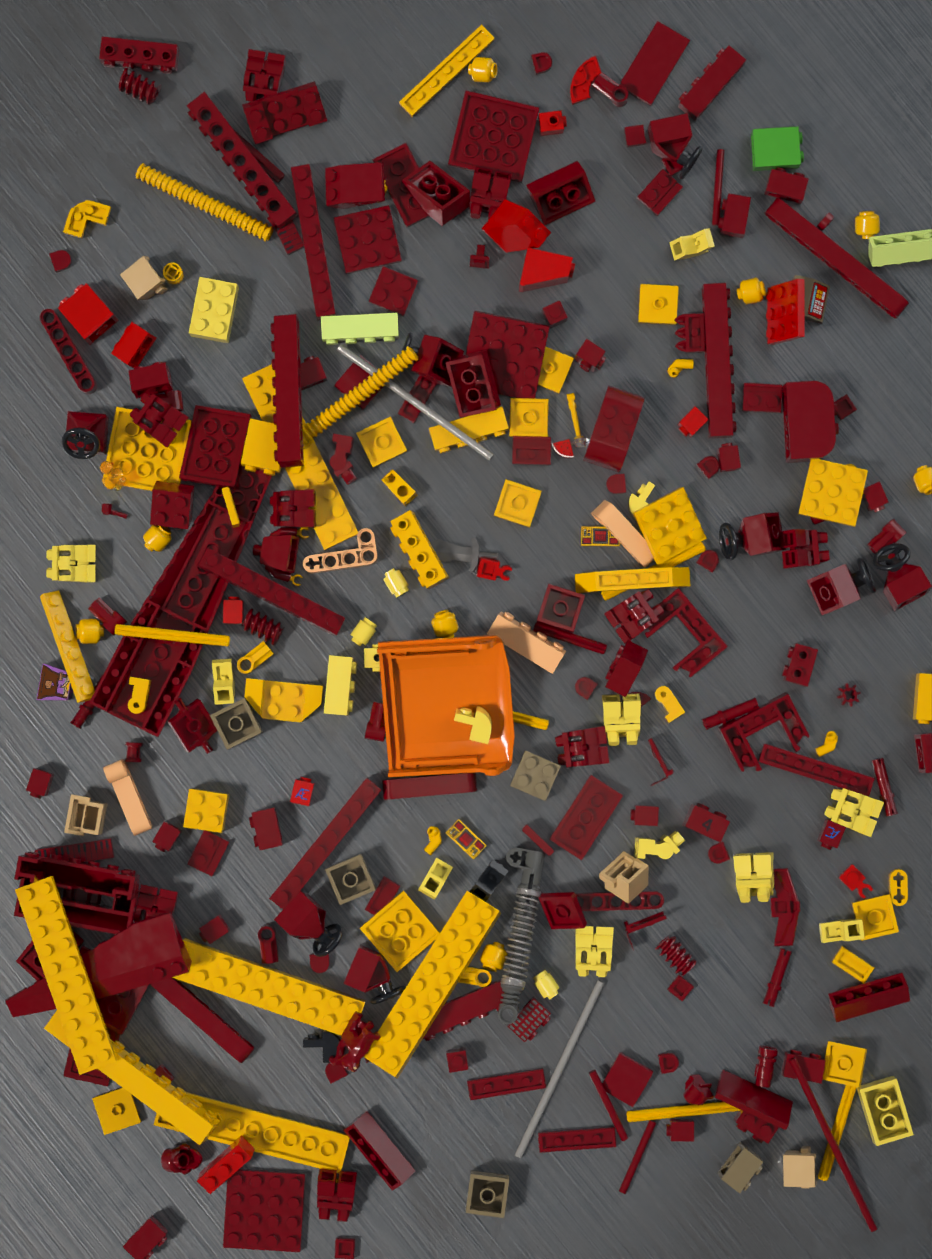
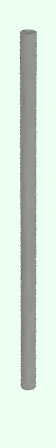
[337,344,494,461]
[515,980,604,1158]

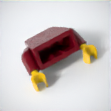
[253,527,309,586]

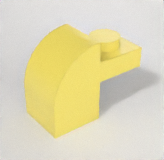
[669,228,715,261]
[628,482,655,521]
[212,659,235,705]
[454,706,492,744]
[418,858,453,900]
[819,919,865,943]

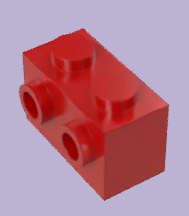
[111,322,156,368]

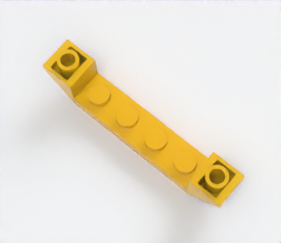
[574,567,691,593]

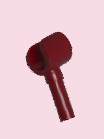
[101,504,128,519]

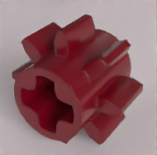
[836,683,861,707]

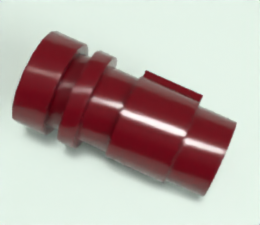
[754,1045,778,1088]

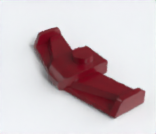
[770,868,800,947]

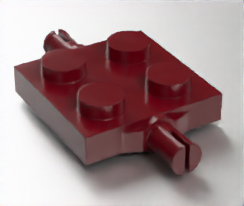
[167,698,217,754]

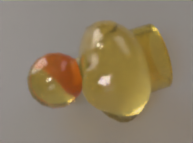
[100,461,127,491]

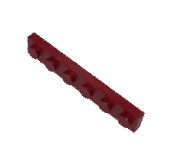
[758,744,875,796]

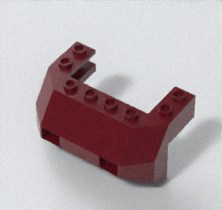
[14,851,140,934]

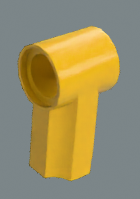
[237,641,274,674]
[458,967,493,987]

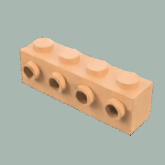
[487,611,566,674]

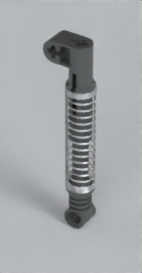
[498,848,545,1025]

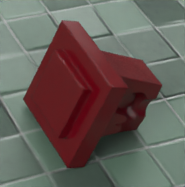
[470,244,489,269]

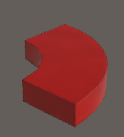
[570,56,602,105]

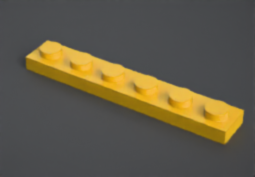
[399,24,495,117]
[40,591,95,703]

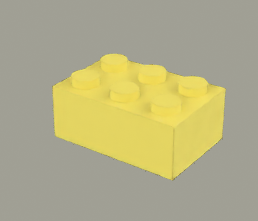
[189,277,239,343]
[324,655,357,716]
[857,1076,914,1146]

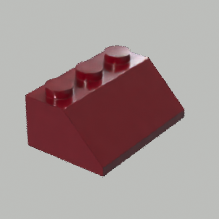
[526,161,595,226]
[445,350,501,418]

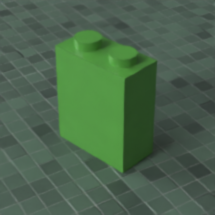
[751,126,804,171]

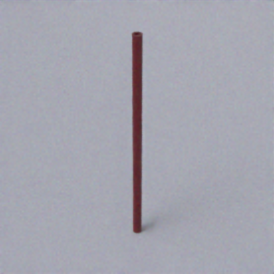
[789,1057,878,1232]

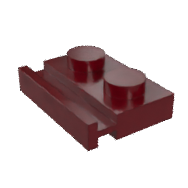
[637,169,683,216]
[742,383,782,413]
[512,436,551,465]
[187,830,230,877]

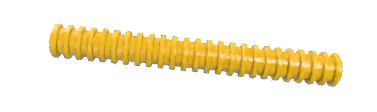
[136,163,274,242]
[303,346,418,447]

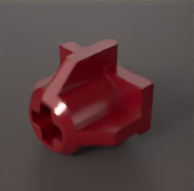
[683,1074,714,1105]

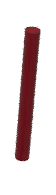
[712,149,725,226]
[589,1070,629,1141]
[619,1120,656,1194]

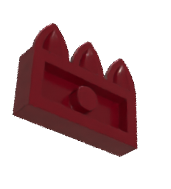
[674,313,705,353]

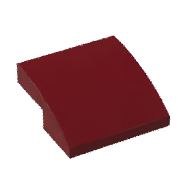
[334,355,384,410]
[602,1052,653,1107]

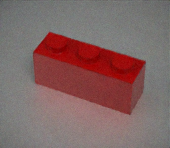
[197,1135,255,1194]

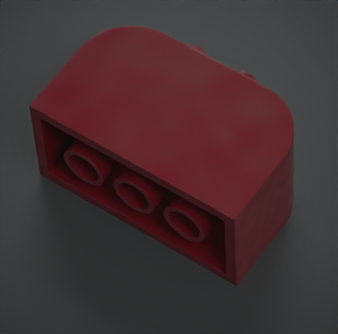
[782,381,839,463]
[583,385,645,473]

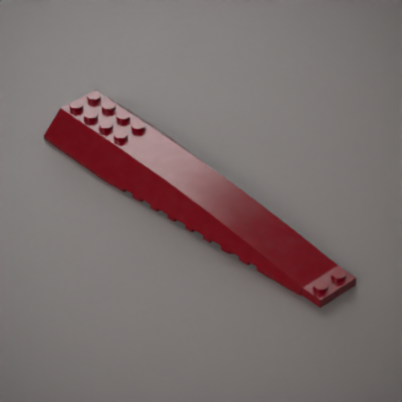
[89,465,272,737]

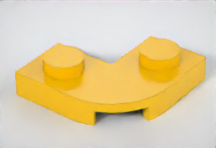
[63,200,111,239]

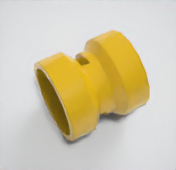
[163,262,184,285]

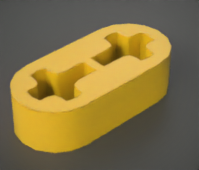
[889,869,908,906]

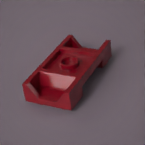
[242,81,327,144]

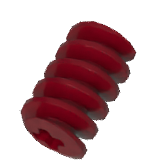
[119,68,161,105]
[242,608,285,646]
[655,935,697,977]

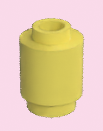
[383,568,409,598]
[350,617,377,646]
[533,970,560,1000]

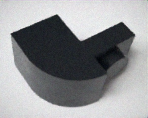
[469,860,508,902]
[303,1030,341,1063]

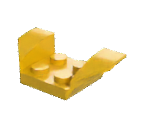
[244,678,323,722]

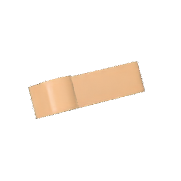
[591,500,654,568]
[303,528,378,574]
[103,759,153,836]

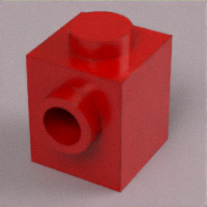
[538,110,567,136]

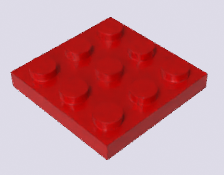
[766,279,805,345]

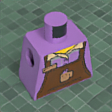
[36,664,74,700]

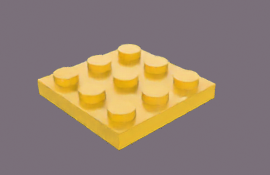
[798,459,868,527]
[633,487,707,564]
[360,890,440,972]

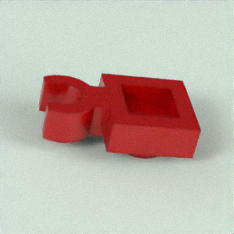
[476,557,512,581]
[838,864,873,899]

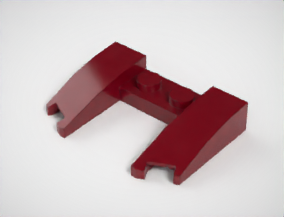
[645,587,728,677]
[718,692,809,772]

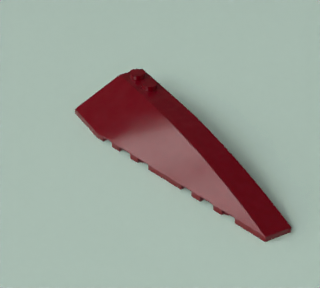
[5,912,192,1017]

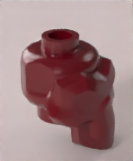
[161,1143,203,1175]

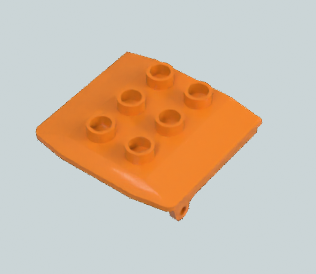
[377,635,515,777]

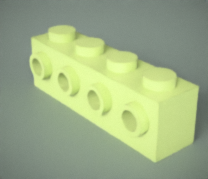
[868,229,932,267]
[321,313,399,345]

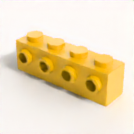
[429,406,509,454]
[390,510,449,589]

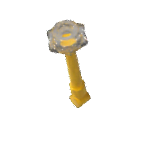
[566,393,589,448]

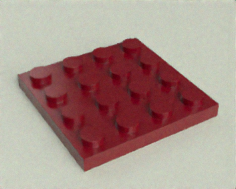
[448,90,539,183]
[466,310,550,399]
[223,1169,305,1252]

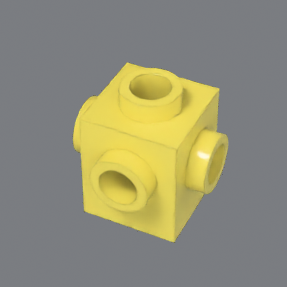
[364,644,380,672]

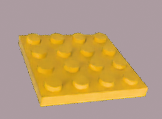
[102,407,192,491]

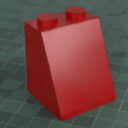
[482,199,551,253]
[519,248,575,292]
[58,283,119,345]

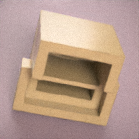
[120,256,168,300]
[64,794,108,836]
[599,851,649,904]
[783,1146,817,1189]

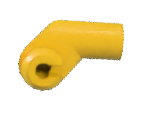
[667,359,694,378]
[815,731,838,757]
[423,826,442,855]

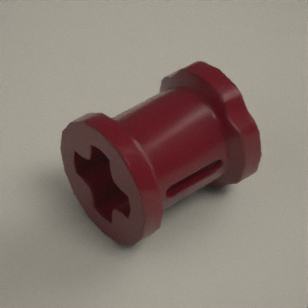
[124,742,143,762]

